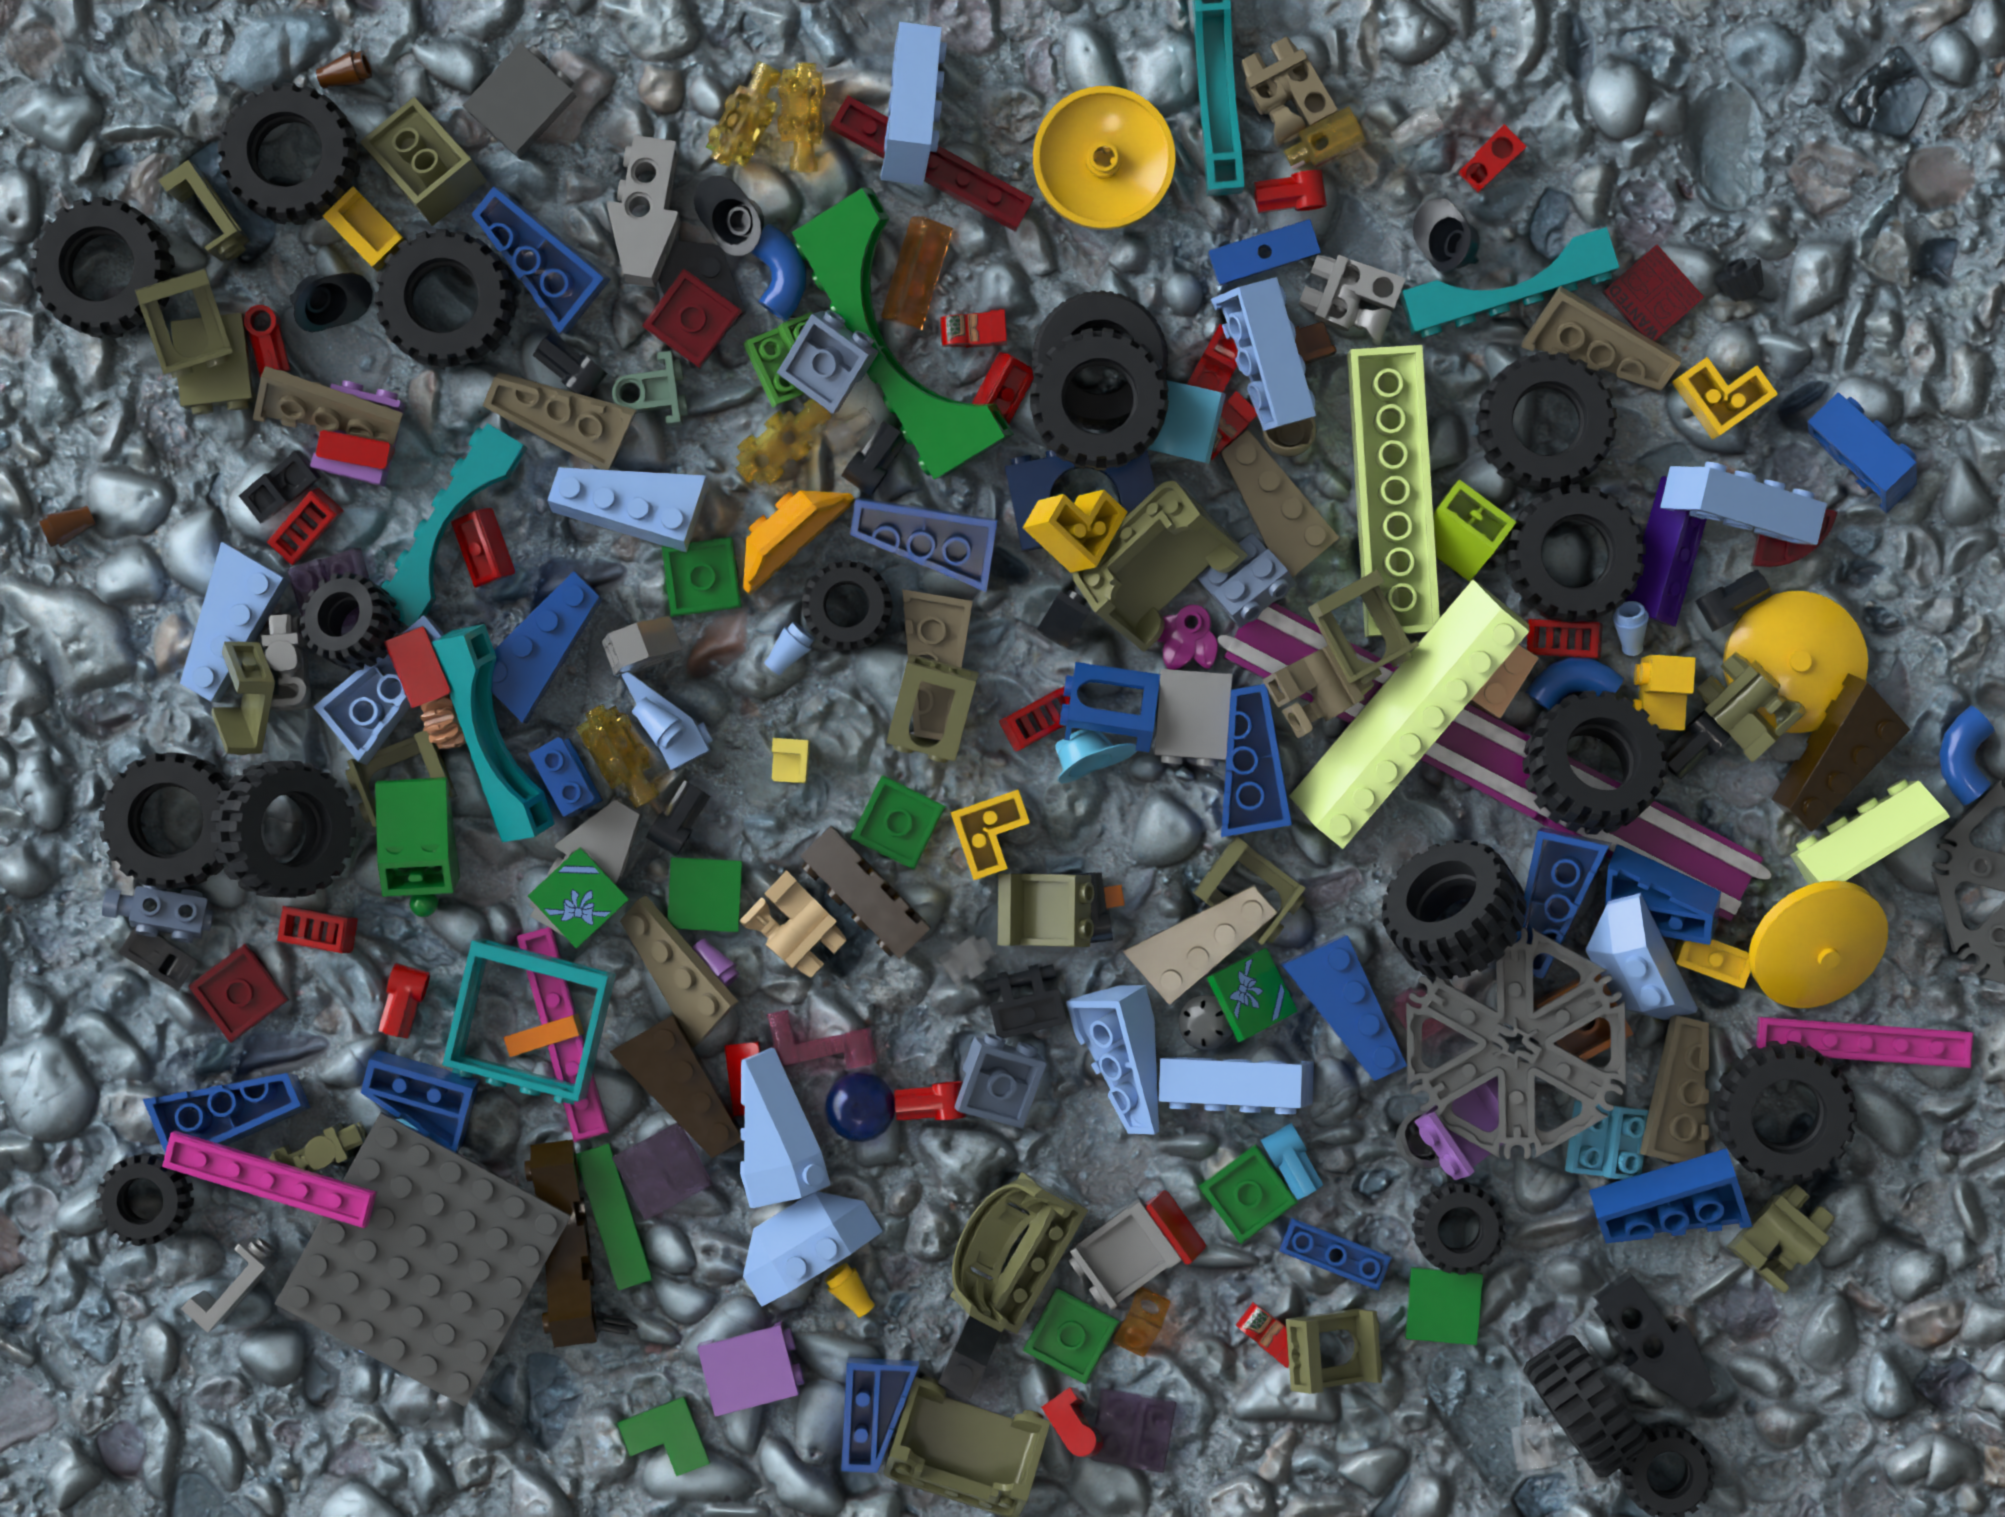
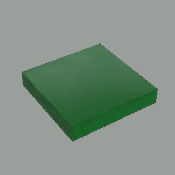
[661,537,742,617]
[850,775,946,870]
[667,857,743,932]
[1198,1144,1298,1244]
[1405,1267,1483,1345]
[1023,1286,1119,1385]

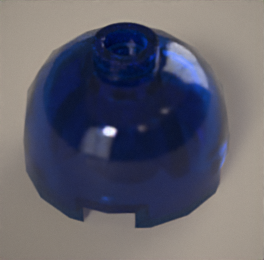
[825,1071,895,1143]

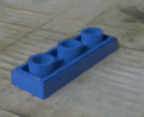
[1208,219,1321,286]
[1279,1217,1392,1291]

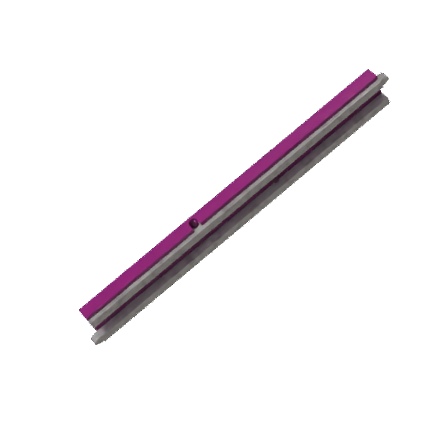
[1217,602,1771,921]

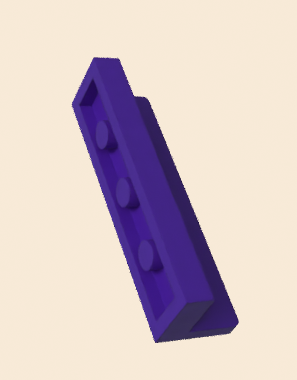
[1625,476,1707,627]

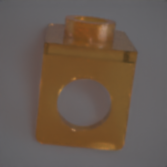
[1113,1287,1170,1357]

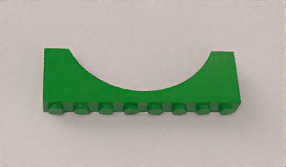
[792,188,1014,480]

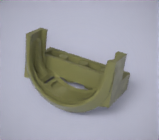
[950,1172,1088,1334]

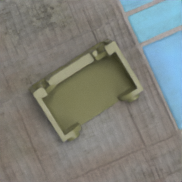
[1073,481,1248,652]
[883,1377,1051,1517]

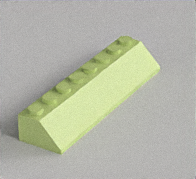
[1347,345,1440,638]
[1289,579,1529,849]

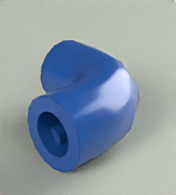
[750,223,806,322]
[1525,657,1624,711]
[1939,706,1995,806]

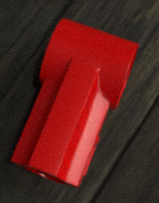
[1254,170,1327,214]
[244,305,291,377]
[378,963,431,1039]
[894,1081,966,1121]

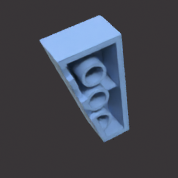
[1211,277,1316,431]
[1660,462,1827,545]
[314,615,444,765]
[1159,1057,1314,1114]

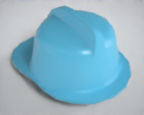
[1055,729,1137,784]

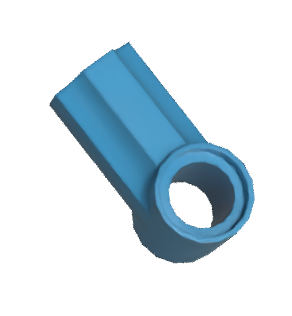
[1260,1123,1323,1200]

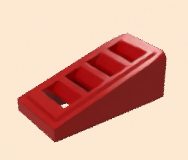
[267,488,344,566]
[1527,619,1603,659]
[999,685,1070,752]
[277,906,358,954]

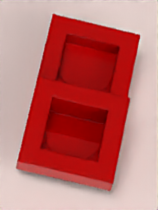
[1186,324,1238,393]

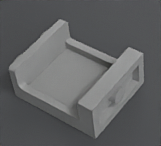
[1154,669,1232,767]
[1068,1198,1182,1310]
[181,1237,278,1333]

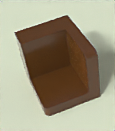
[1295,322,1337,365]

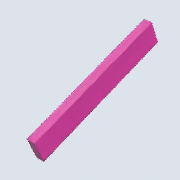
[517,927,610,1142]
[1756,1017,1973,1068]
[162,1131,377,1228]

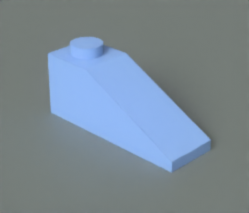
[622,672,713,771]

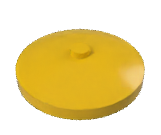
[1033,86,1175,230]
[1723,591,1868,733]
[1749,880,1888,1008]

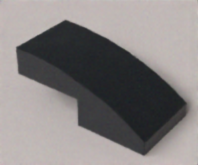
[239,450,322,524]
[118,927,198,992]

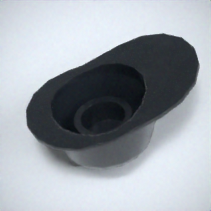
[694,176,764,256]
[1413,197,1480,272]
[290,272,373,333]

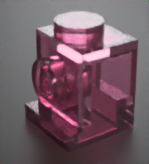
[1390,987,1447,1042]

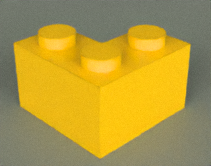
[1671,357,1778,440]
[1023,489,1128,573]
[1632,655,1696,731]
[950,789,1030,880]

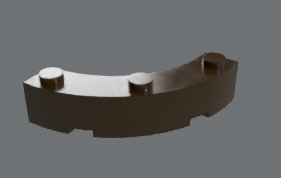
[524,1139,597,1348]

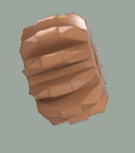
[420,694,467,749]

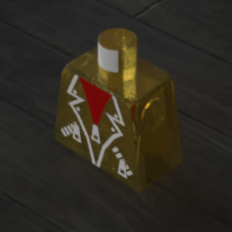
[1284,106,1369,170]

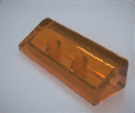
[881,216,953,330]

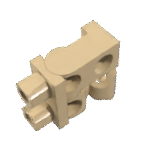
[739,870,847,978]

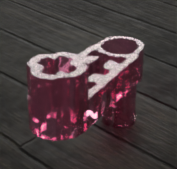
[766,1009,878,1069]

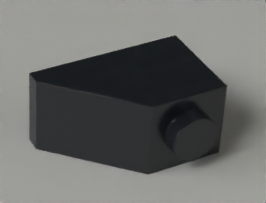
[938,1316,1001,1399]

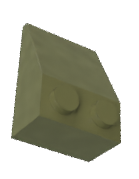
[360,97,487,226]

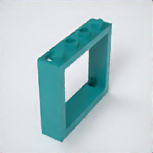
[442,938,616,1105]

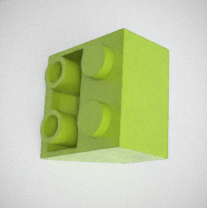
[1433,479,1516,582]

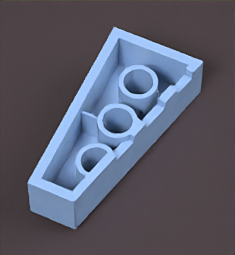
[881,22,947,186]
[547,467,709,553]
[180,542,291,703]

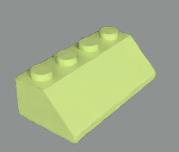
[1790,778,1950,885]

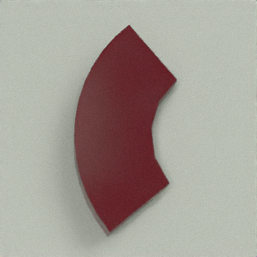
[1751,509,1838,568]

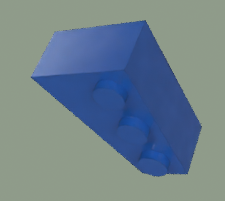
[1807,392,1917,514]
[1605,844,1721,945]
[360,1050,481,1153]
[841,1357,920,1473]

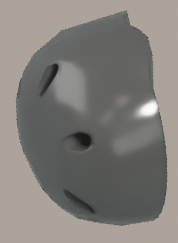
[1178,995,1234,1050]
[1396,1110,1440,1169]

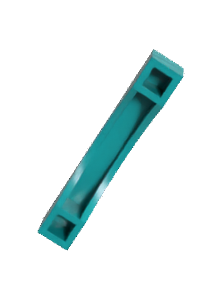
[1192,0,1245,196]
[1399,227,1620,339]
[381,423,528,627]
[431,624,555,842]

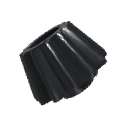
[1714,257,1764,302]

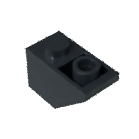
[1036,590,1090,650]

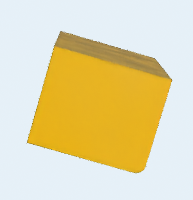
[323,187,405,272]
[1672,939,1751,989]

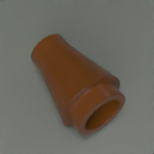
[316,50,372,89]
[39,506,96,547]

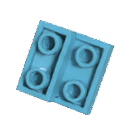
[1148,381,1226,464]
[1565,1100,1649,1180]

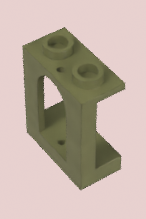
[159,160,250,261]
[135,269,233,378]
[1308,569,1419,684]
[886,654,979,763]
[345,731,458,827]
[1192,836,1306,945]
[1286,1309,1383,1394]

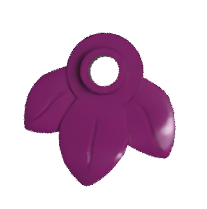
[1157,604,1218,670]

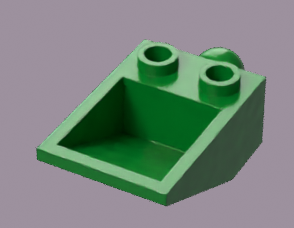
[375,777,460,917]

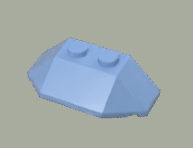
[1586,893,1698,1020]
[743,1191,883,1307]

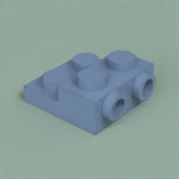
[777,310,879,414]
[1197,533,1296,628]
[954,1033,1047,1129]

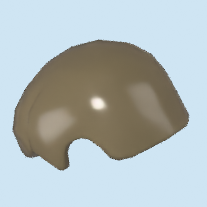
[1262,417,1317,457]

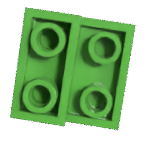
[743,312,813,408]

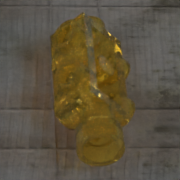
[706,61,782,168]
[778,63,825,173]
[736,398,832,486]
[576,704,660,809]

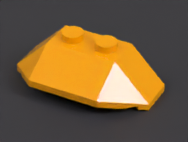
[743,490,855,595]

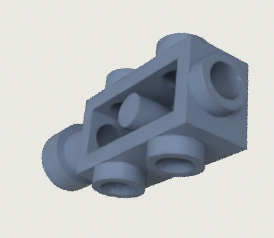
[102,885,214,943]

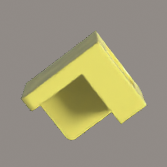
[772,738,810,784]

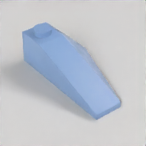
[1066,985,1159,1135]
[740,1048,831,1208]

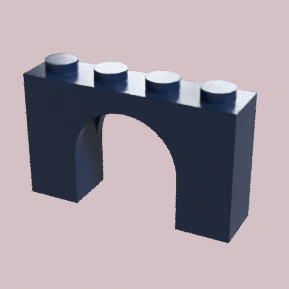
[1005,450,1155,553]

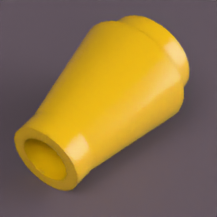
[825,1263,875,1318]

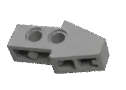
[607,135,681,288]
[602,616,683,675]
[529,800,643,936]

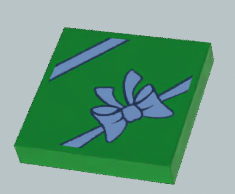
[528,847,630,949]
[1207,948,1298,1042]

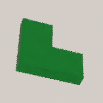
[617,1395,711,1477]

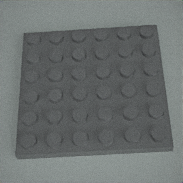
[275,1112,571,1407]

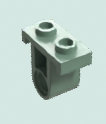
[612,351,688,427]

